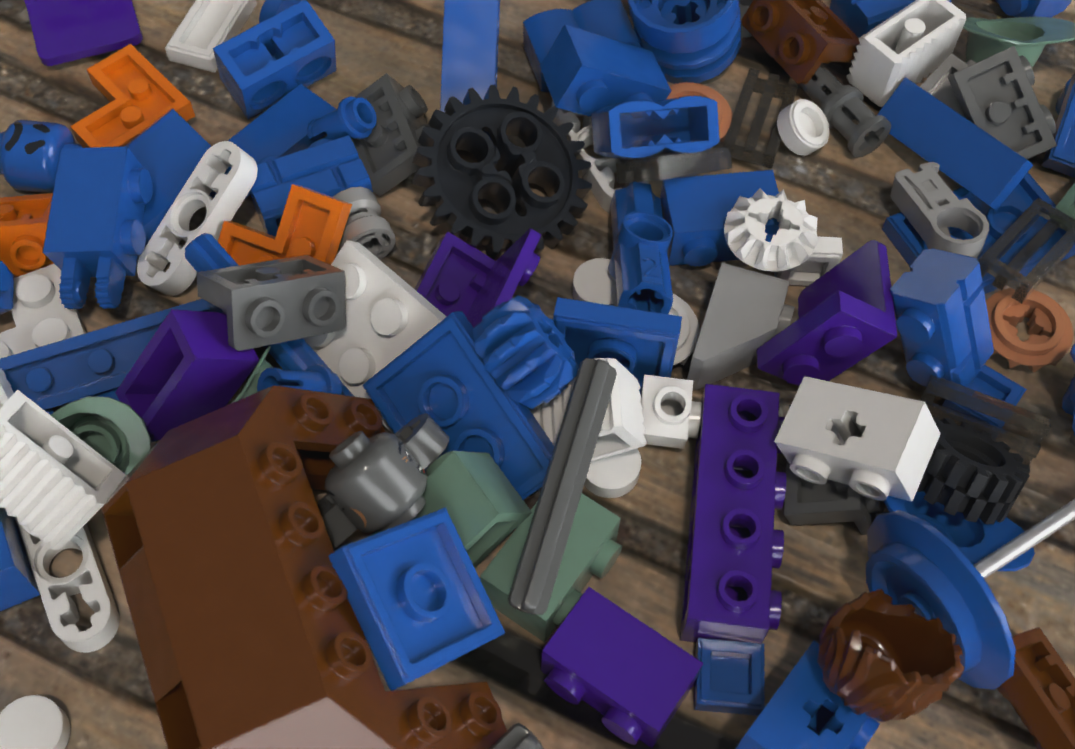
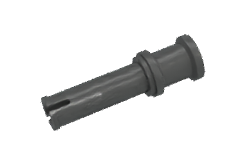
[765,50,892,157]

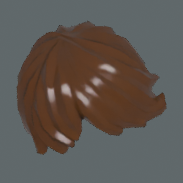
[817,589,965,722]

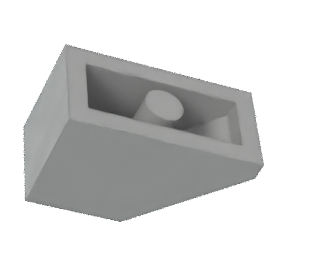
[687,263,795,390]

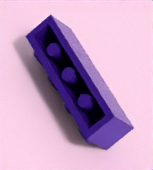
[680,384,787,644]

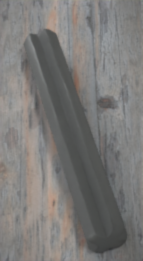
[508,358,617,615]

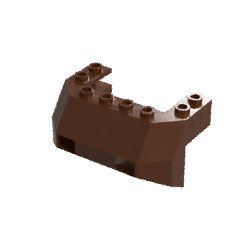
[102,385,507,749]

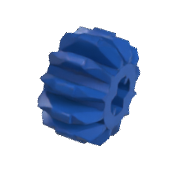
[472,295,578,409]

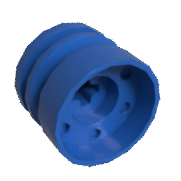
[628,0,742,84]

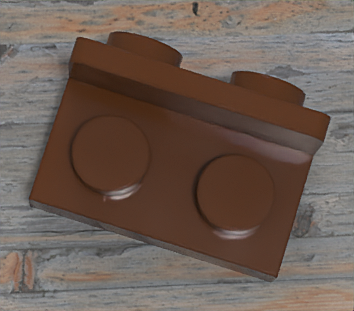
[741,0,860,84]
[997,627,1075,749]

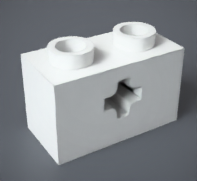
[774,376,941,502]

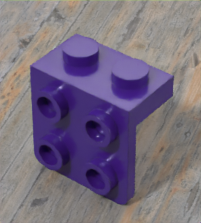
[24,0,143,66]
[414,228,541,328]
[757,240,898,386]

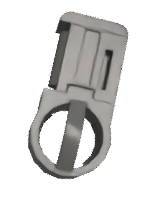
[890,162,989,258]

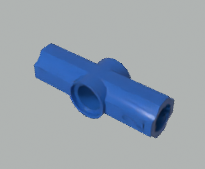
[608,181,673,314]

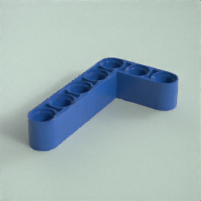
[440,0,500,140]

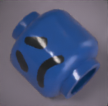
[0,120,83,193]

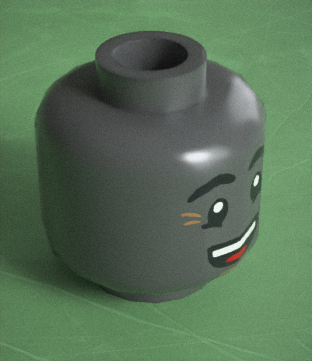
[324,431,427,533]

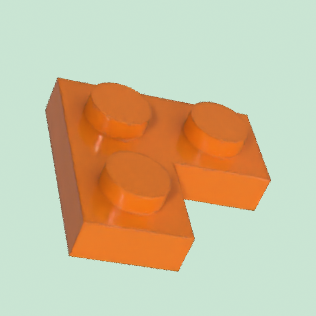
[70,44,195,148]
[218,184,352,265]

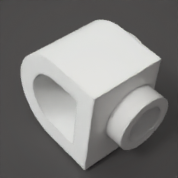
[640,374,702,449]

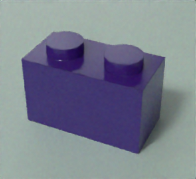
[115,309,260,440]
[541,586,703,748]

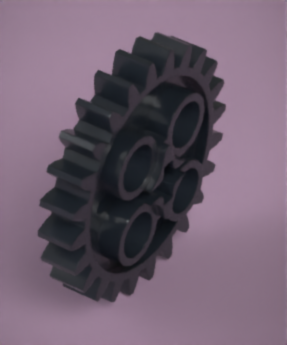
[412,85,592,260]

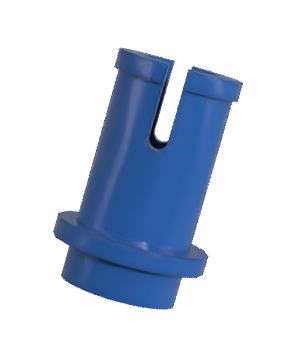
[307,96,377,140]
[257,364,342,395]

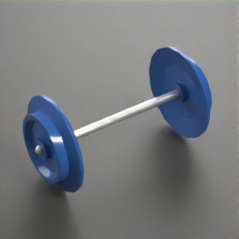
[865,405,1075,690]

